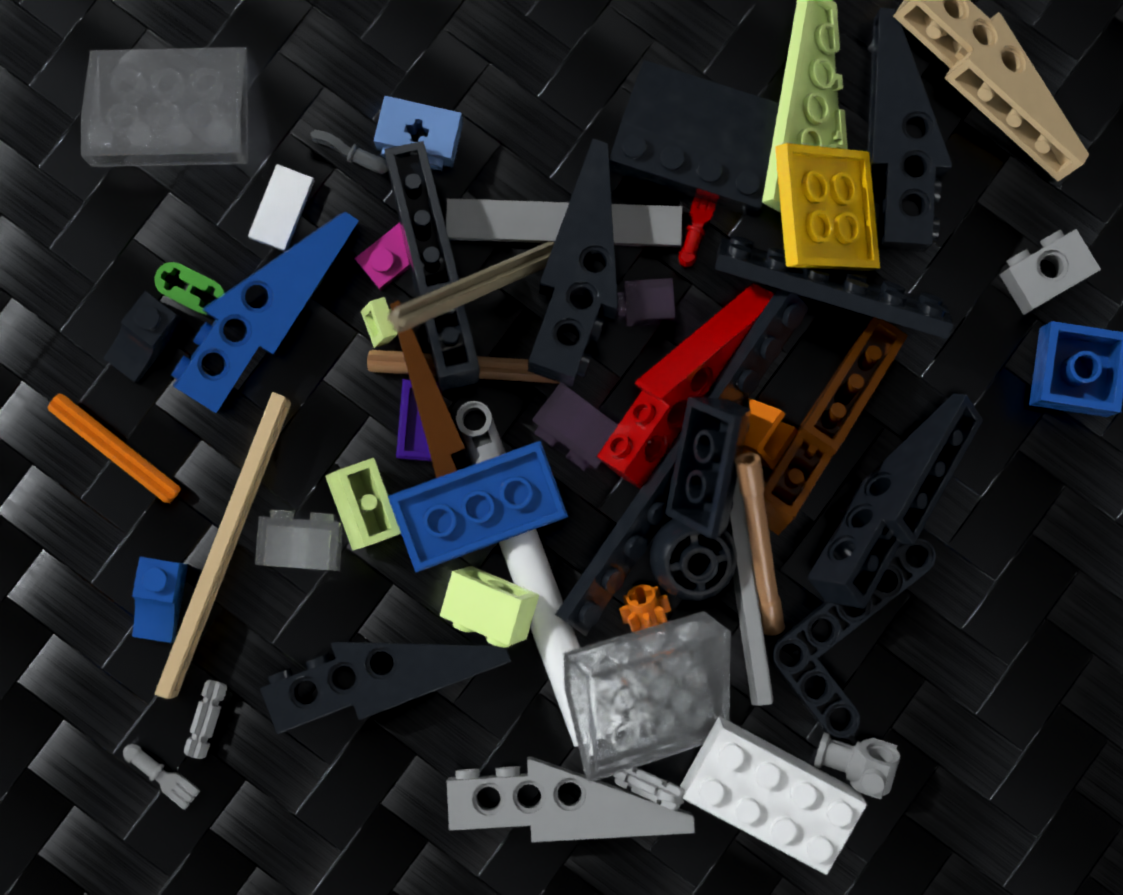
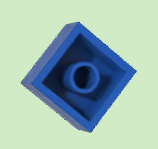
[1029,321,1123,417]

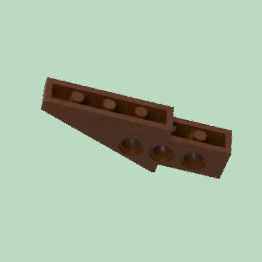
[763,317,908,535]

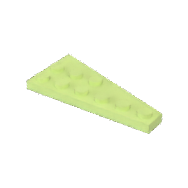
[762,0,848,213]

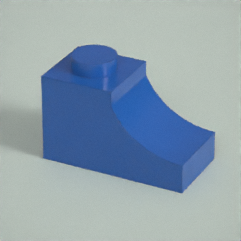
[132,557,188,643]

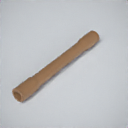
[735,453,785,635]

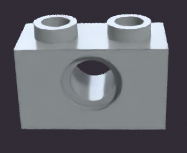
[1000,229,1101,315]

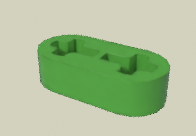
[154,262,226,317]

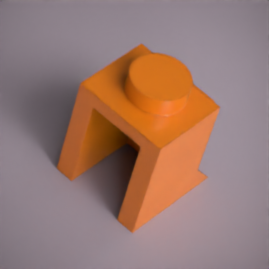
[742,398,798,470]

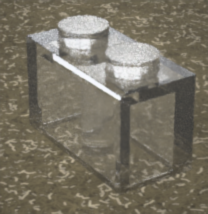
[255,510,343,571]

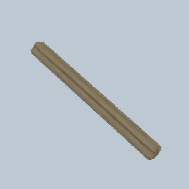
[388,241,554,332]

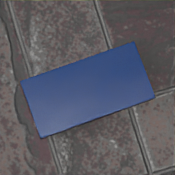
[388,441,568,572]

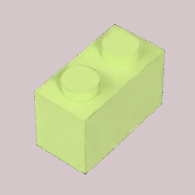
[325,458,401,551]
[440,566,539,648]

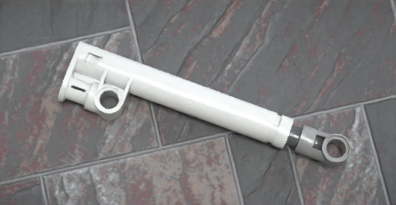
[456,401,649,747]

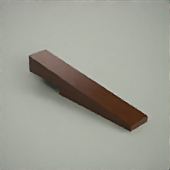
[390,300,465,478]

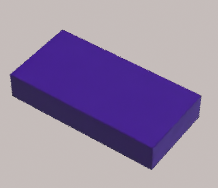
[396,379,442,462]

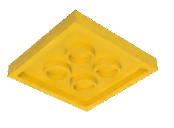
[775,143,880,271]

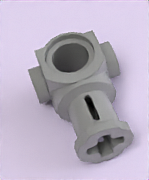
[814,732,900,799]

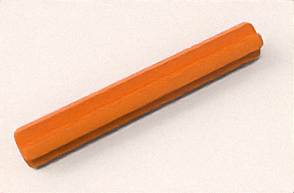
[48,393,180,503]

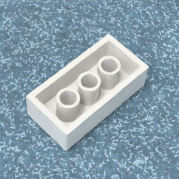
[680,716,867,875]

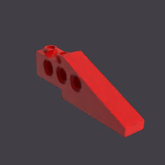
[596,283,775,489]

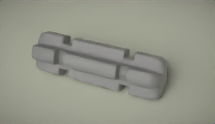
[184,680,227,759]
[613,763,685,810]

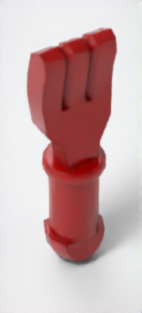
[678,197,716,268]

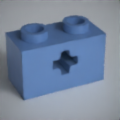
[374,95,463,170]

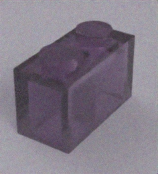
[532,383,618,471]

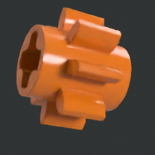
[619,585,671,634]

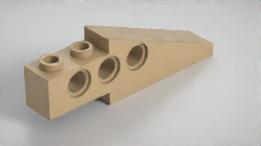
[893,0,1089,181]

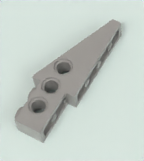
[447,757,694,842]

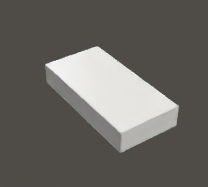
[248,164,315,252]

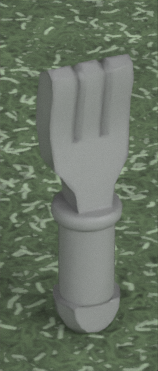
[123,744,200,810]

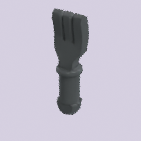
[311,130,388,174]

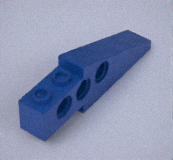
[171,212,359,413]

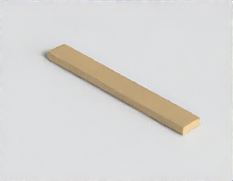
[154,392,291,699]

